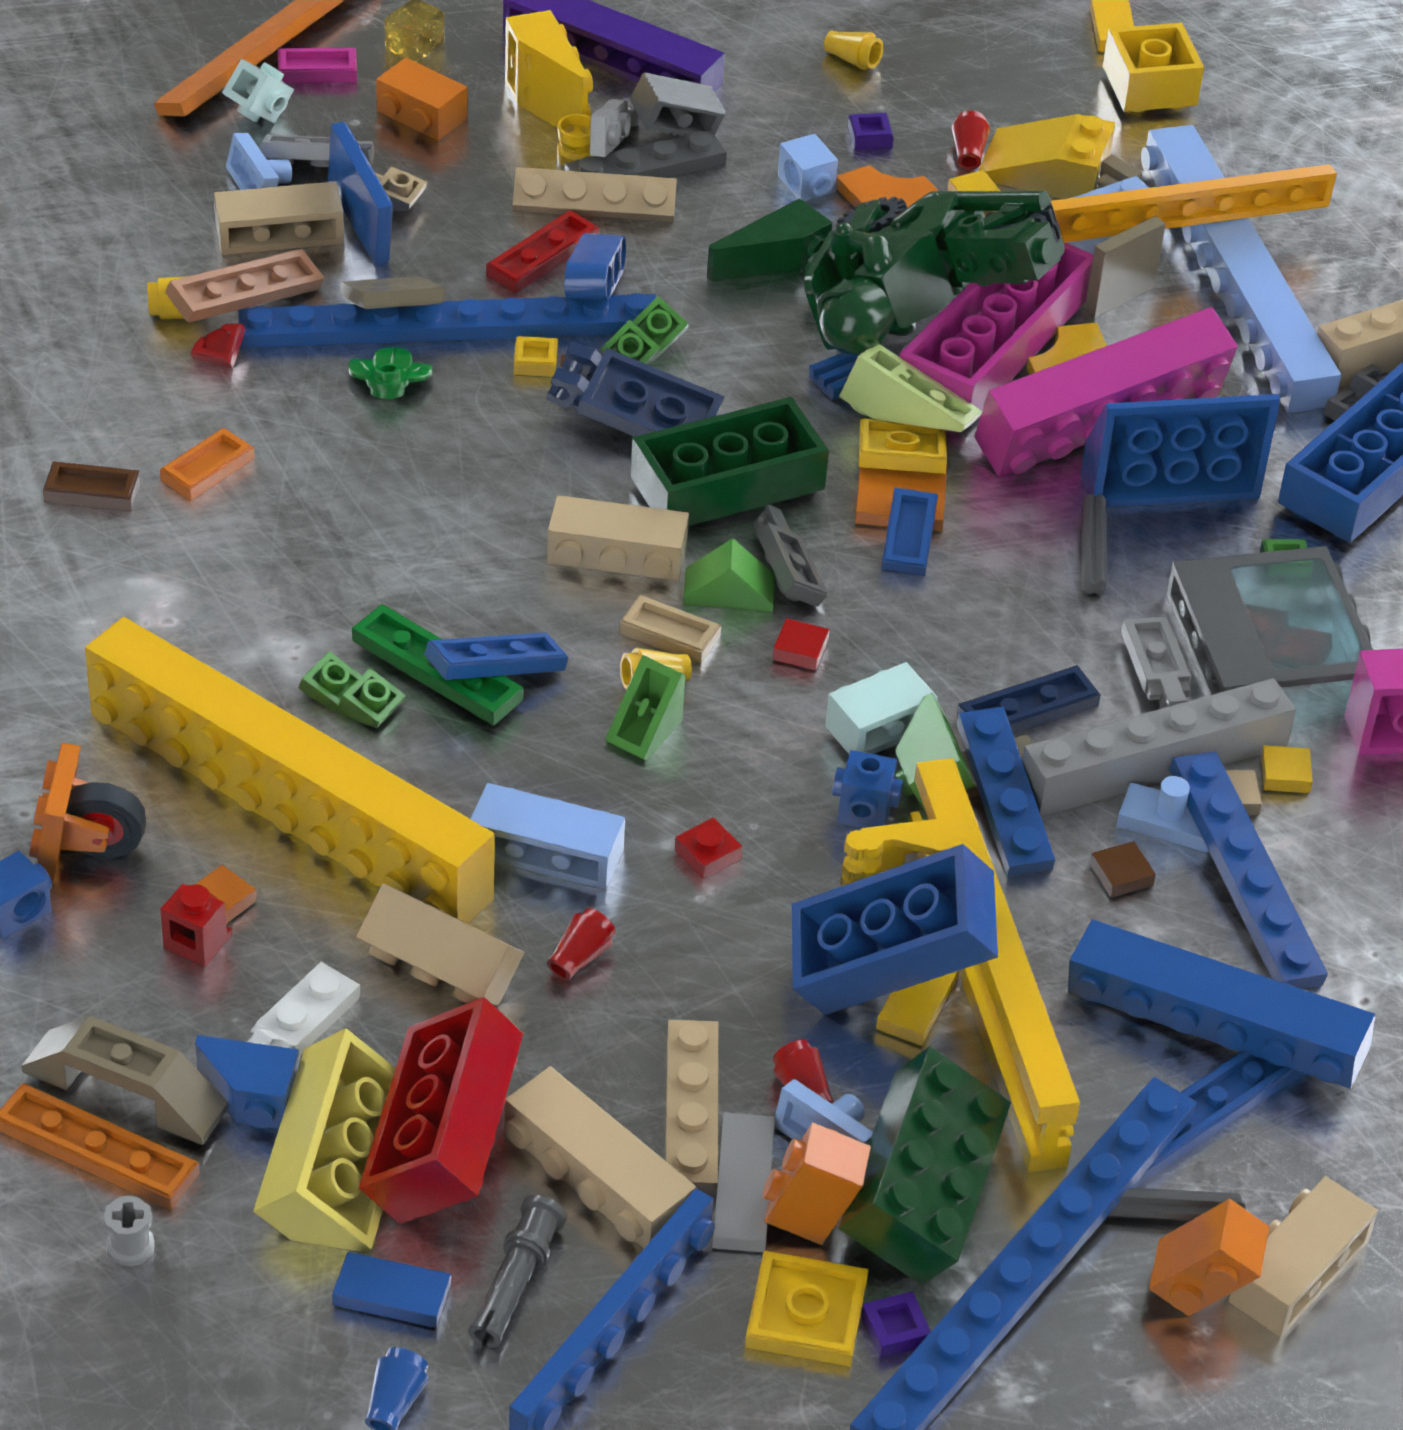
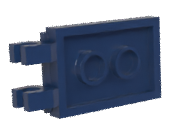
[546,341,725,437]

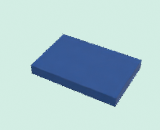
[328,121,393,267]

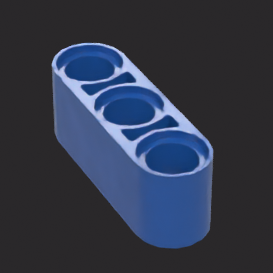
[564,233,626,301]

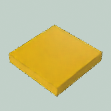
[858,418,947,474]
[744,1250,869,1367]

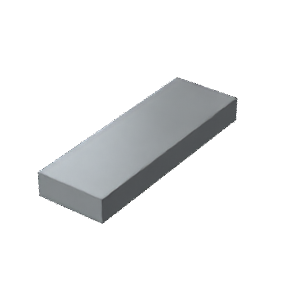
[712,1112,775,1252]

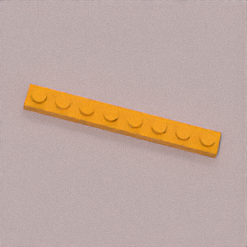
[1051,164,1337,243]

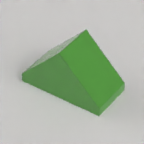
[683,538,775,611]
[605,655,685,760]

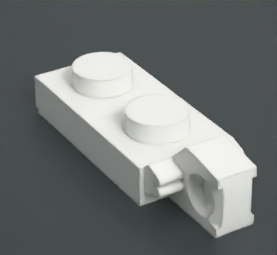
[247,961,361,1056]

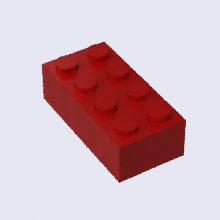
[359,997,524,1224]

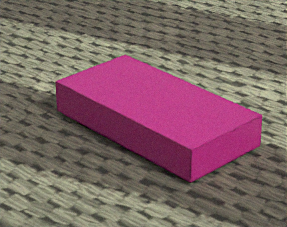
[278,48,357,83]

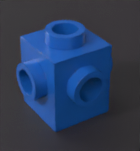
[832,750,903,828]

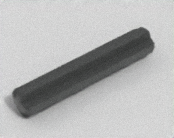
[1082,493,1108,595]
[1108,1188,1246,1220]

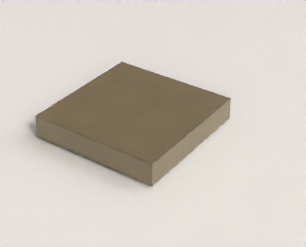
[1085,216,1166,318]
[341,276,445,309]

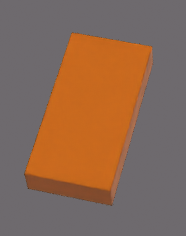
[160,427,255,501]

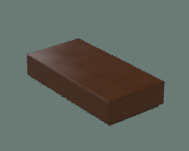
[43,461,141,511]

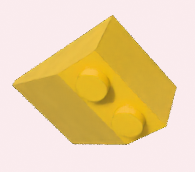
[978,114,1115,199]

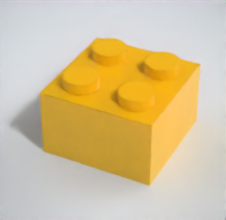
[1103,22,1204,112]

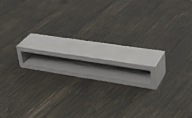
[1022,678,1296,817]

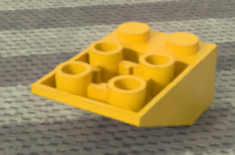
[505,10,593,134]

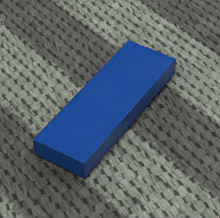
[424,632,569,680]

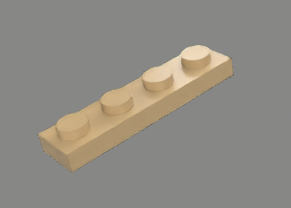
[512,167,677,222]
[665,1020,719,1196]

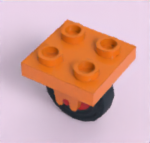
[29,742,146,882]

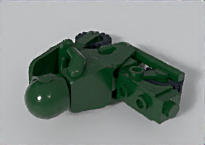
[804,191,1065,356]

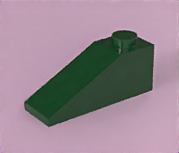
[707,198,833,282]

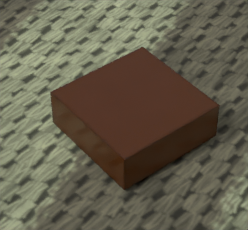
[1090,841,1156,898]

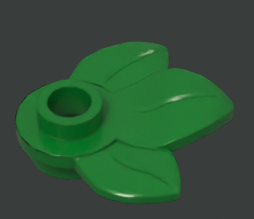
[348,347,433,399]

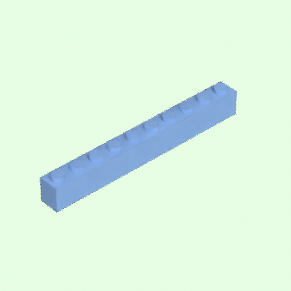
[1141,125,1341,414]

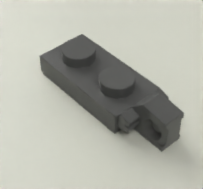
[752,504,828,607]

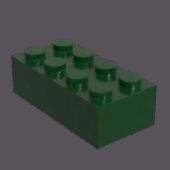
[631,396,829,526]
[838,1046,1011,1285]

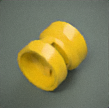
[557,113,591,167]

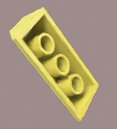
[253,1028,396,1253]

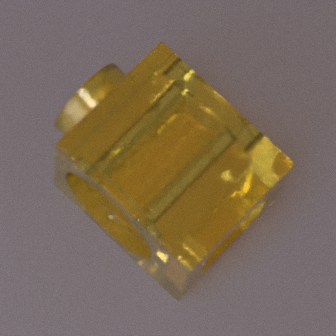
[385,0,444,63]

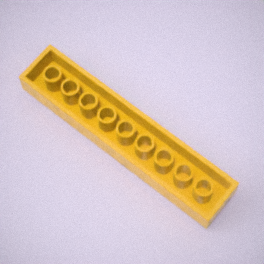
[85,616,495,924]

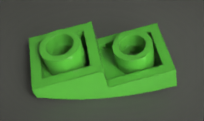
[600,296,689,365]
[298,651,406,728]

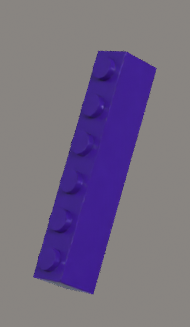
[503,0,725,92]

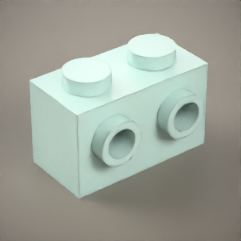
[825,662,938,754]

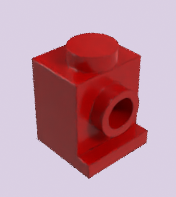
[160,883,233,967]

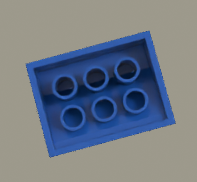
[1080,394,1281,507]

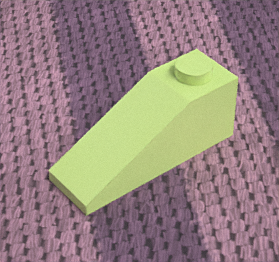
[839,344,982,432]

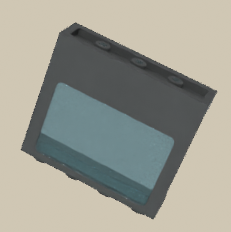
[1167,546,1373,696]

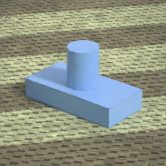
[226,133,292,190]
[1116,776,1209,853]
[774,1079,873,1145]

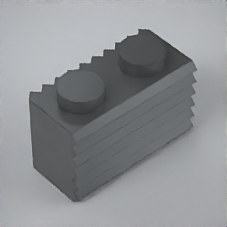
[630,73,726,137]

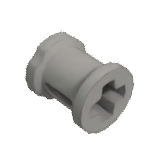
[103,1195,155,1267]

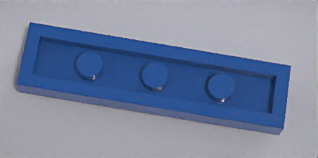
[957,706,1055,877]

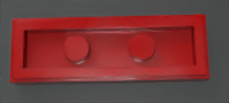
[486,210,600,294]

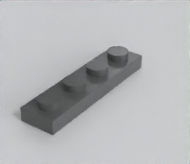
[565,130,727,178]

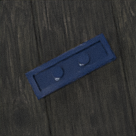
[957,665,1101,734]

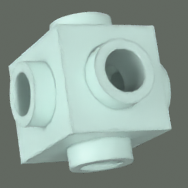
[222,59,295,124]

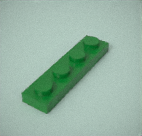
[352,604,523,726]

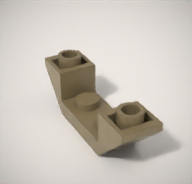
[21,1015,228,1145]

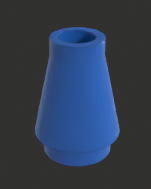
[365,1347,429,1430]

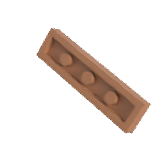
[165,248,325,323]

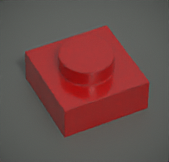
[674,817,743,879]

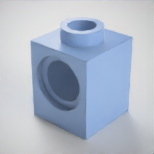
[778,134,838,201]

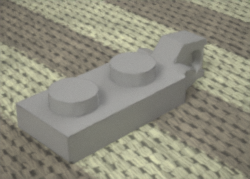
[590,99,640,157]
[260,134,374,167]
[1121,616,1191,709]

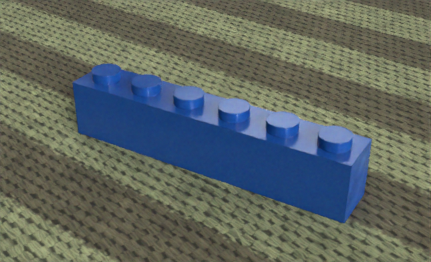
[1068,919,1375,1089]

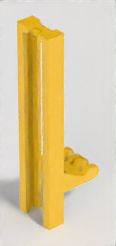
[840,758,1080,1173]

